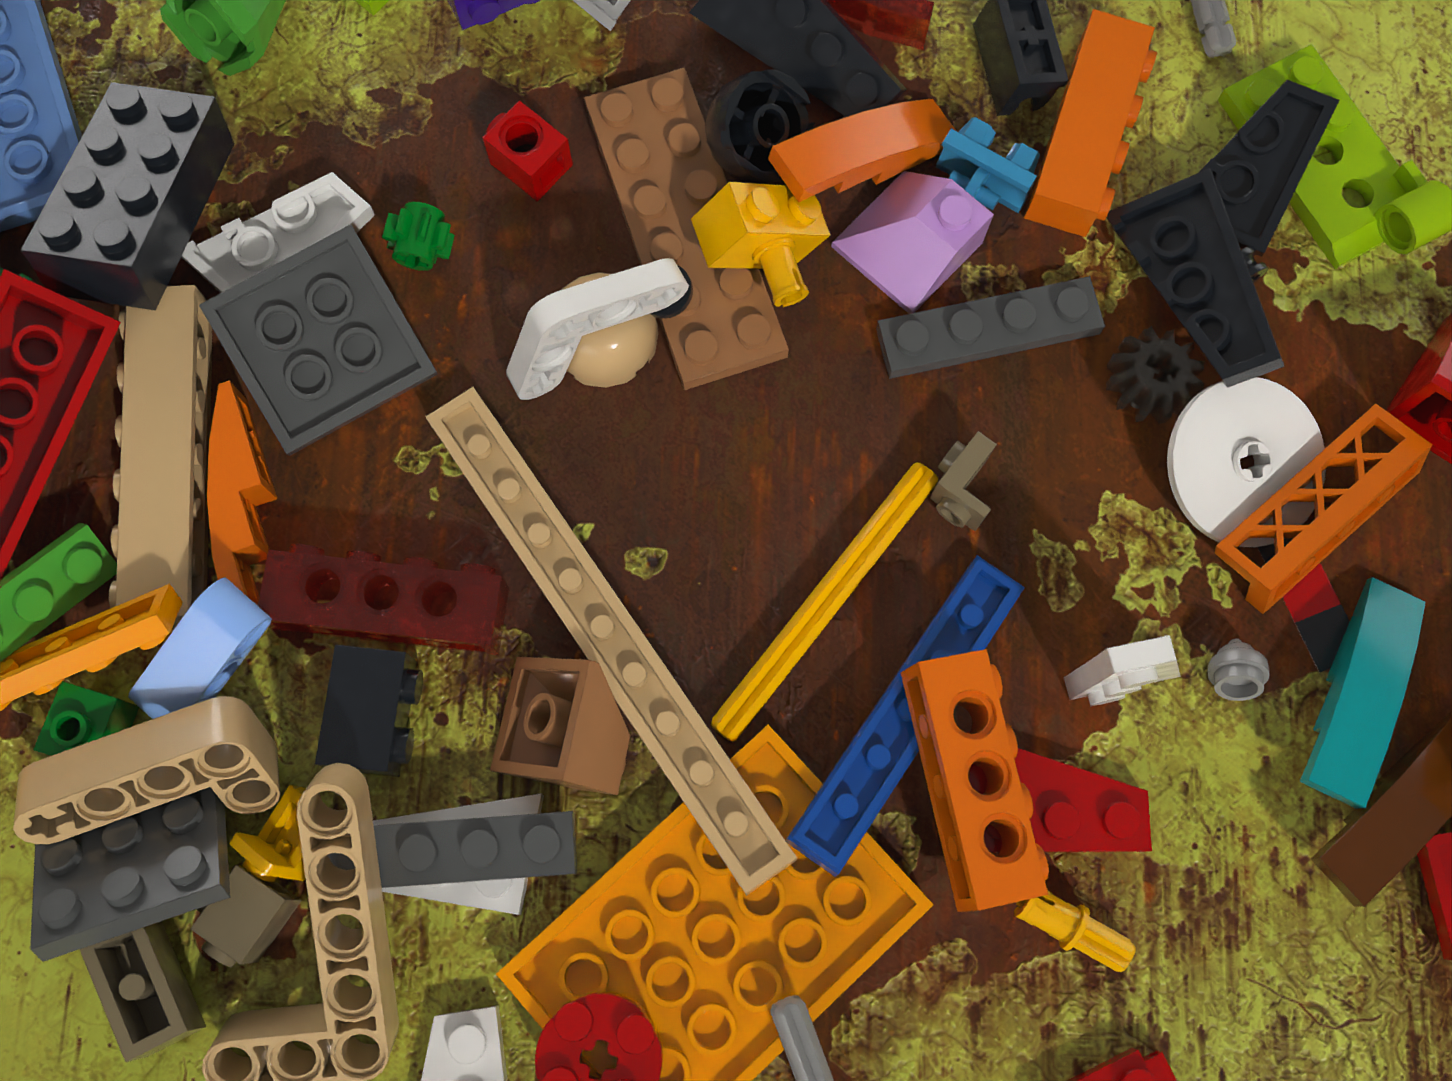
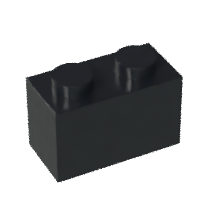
[315,645,423,777]

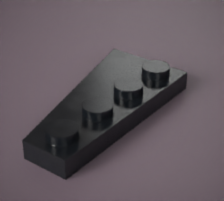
[689,0,907,117]

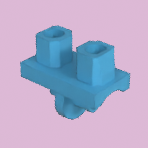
[936,117,1040,213]

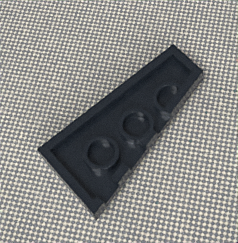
[1106,168,1285,388]

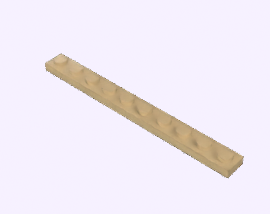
[426,387,797,896]

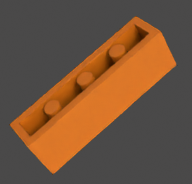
[1024,9,1157,237]

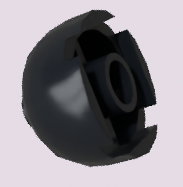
[705,70,816,183]

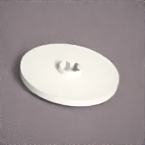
[1167,377,1326,547]

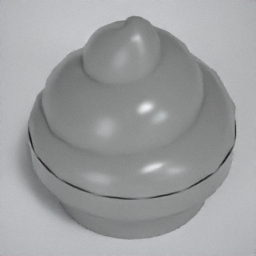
[1208,639,1270,701]

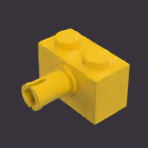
[691,182,830,307]

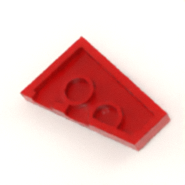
[966,731,1152,853]

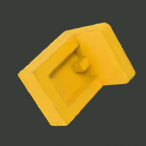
[229,784,306,882]

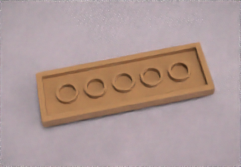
[584,67,789,390]

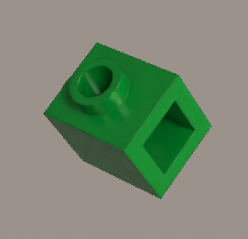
[33,681,139,756]

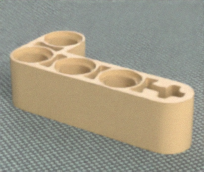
[13,696,280,844]

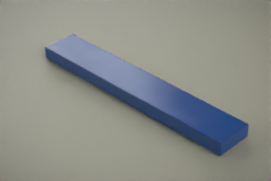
[785,555,1025,877]

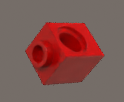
[482,100,573,202]

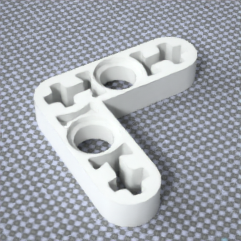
[506,258,689,400]

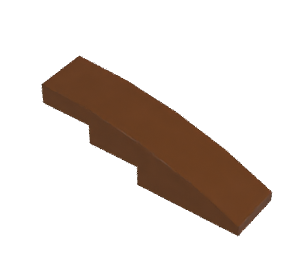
[1311,711,1452,907]

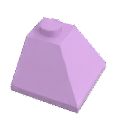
[831,171,994,314]

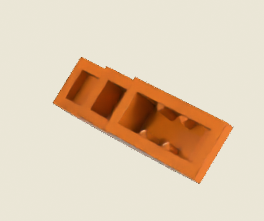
[768,98,956,202]
[207,380,277,610]

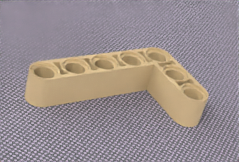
[202,763,399,1081]

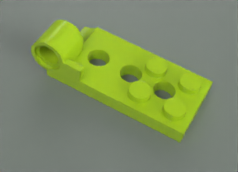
[1218,44,1452,270]

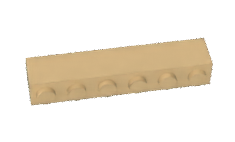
[109,285,212,629]

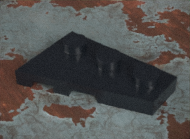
[1198,80,1340,257]

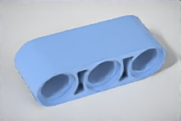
[128,577,272,719]

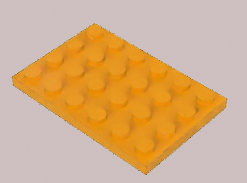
[496,725,934,1081]

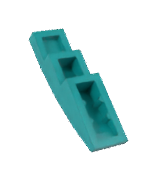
[1299,577,1426,809]

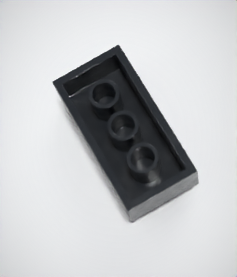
[21,82,234,311]

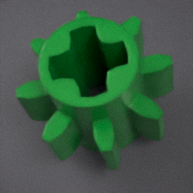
[382,202,455,271]

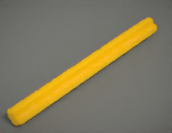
[711,462,938,742]

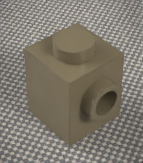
[190,865,302,967]

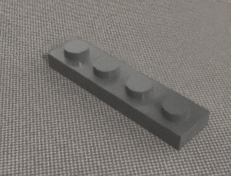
[876,276,1105,379]
[328,811,577,888]

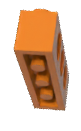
[901,649,1049,912]

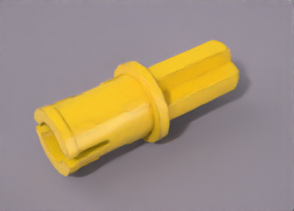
[1014,891,1136,972]

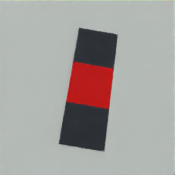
[1257,538,1350,673]

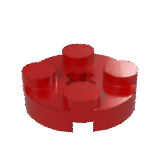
[535,992,663,1081]

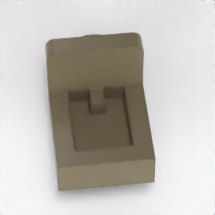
[930,431,997,531]

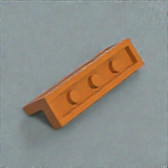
[1214,404,1432,614]

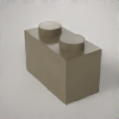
[79,921,207,1063]

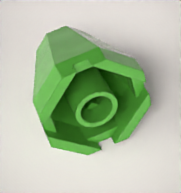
[160,0,286,76]

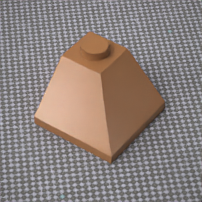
[490,657,630,795]

